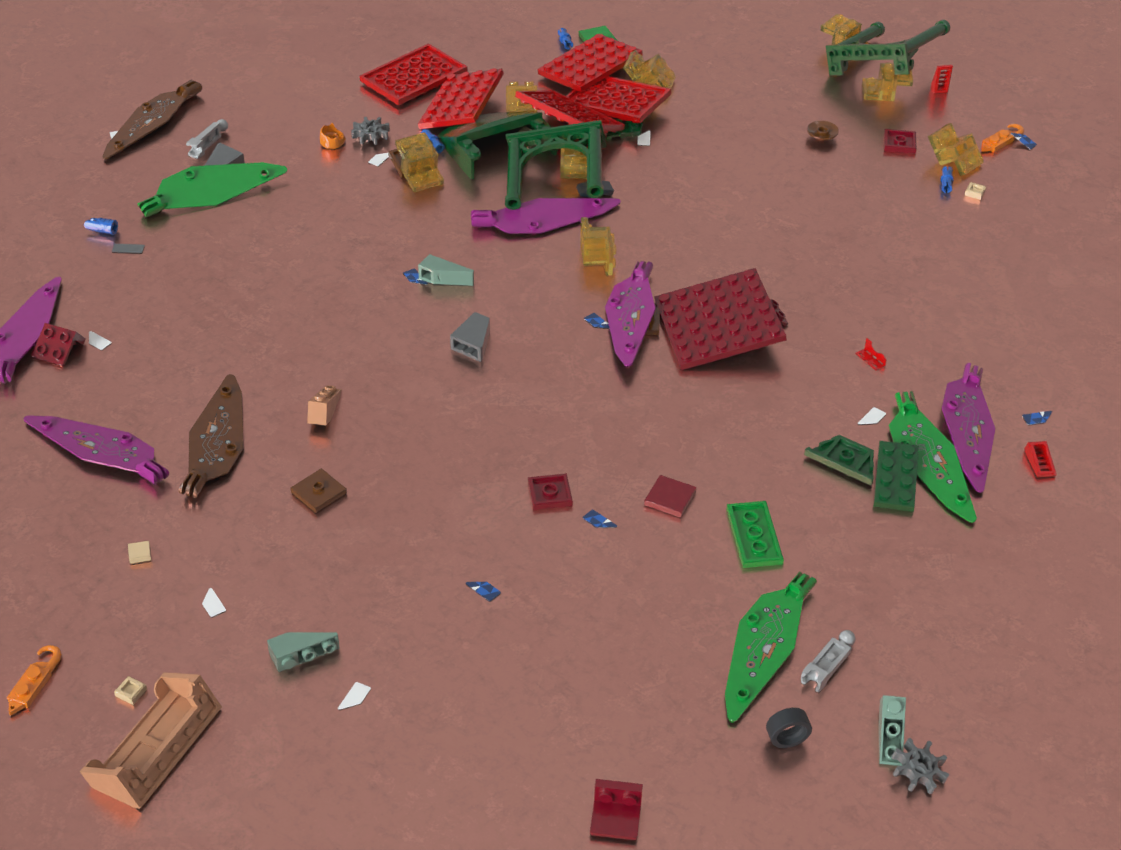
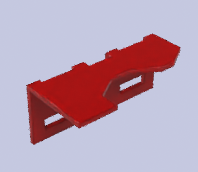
[856,338,887,370]

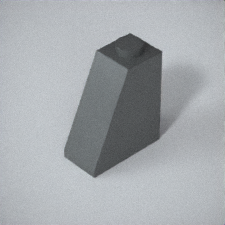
[204,143,245,166]
[450,312,490,362]

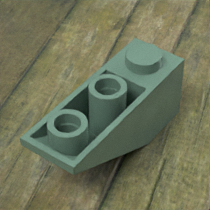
[418,254,474,286]
[267,632,340,672]
[879,695,906,766]

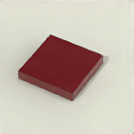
[884,129,917,154]
[528,473,573,510]
[644,475,696,517]

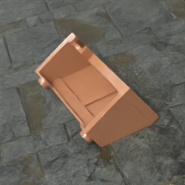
[80,672,222,809]

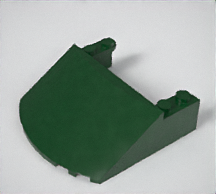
[437,112,557,180]

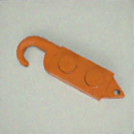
[981,124,1024,152]
[7,645,62,716]

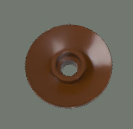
[807,121,839,140]

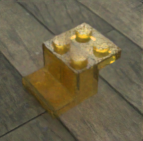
[820,14,871,61]
[623,50,676,89]
[862,62,913,101]
[506,81,537,112]
[928,123,984,176]
[395,132,444,192]
[560,147,588,179]
[580,217,616,275]

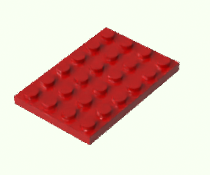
[537,34,643,92]
[360,43,468,105]
[418,68,504,129]
[567,76,671,123]
[515,90,625,133]

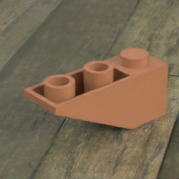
[307,385,342,425]

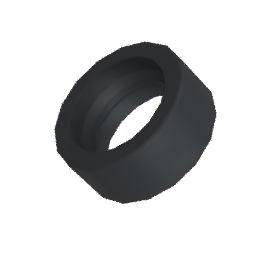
[766,707,812,748]

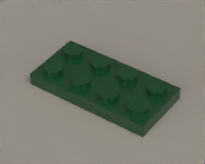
[873,441,919,512]

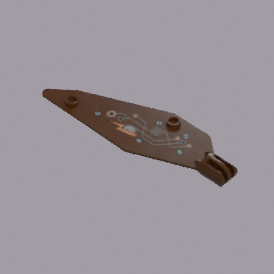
[102,80,202,159]
[178,374,243,498]

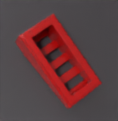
[931,65,953,94]
[1024,441,1057,477]

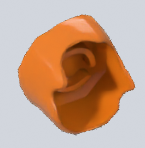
[320,123,346,149]

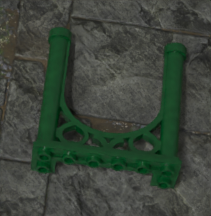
[826,20,950,75]
[505,120,607,210]

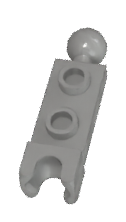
[186,119,228,159]
[801,630,856,692]

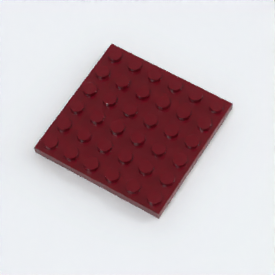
[654,268,787,370]

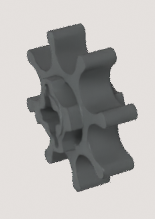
[351,117,390,145]
[891,738,949,794]

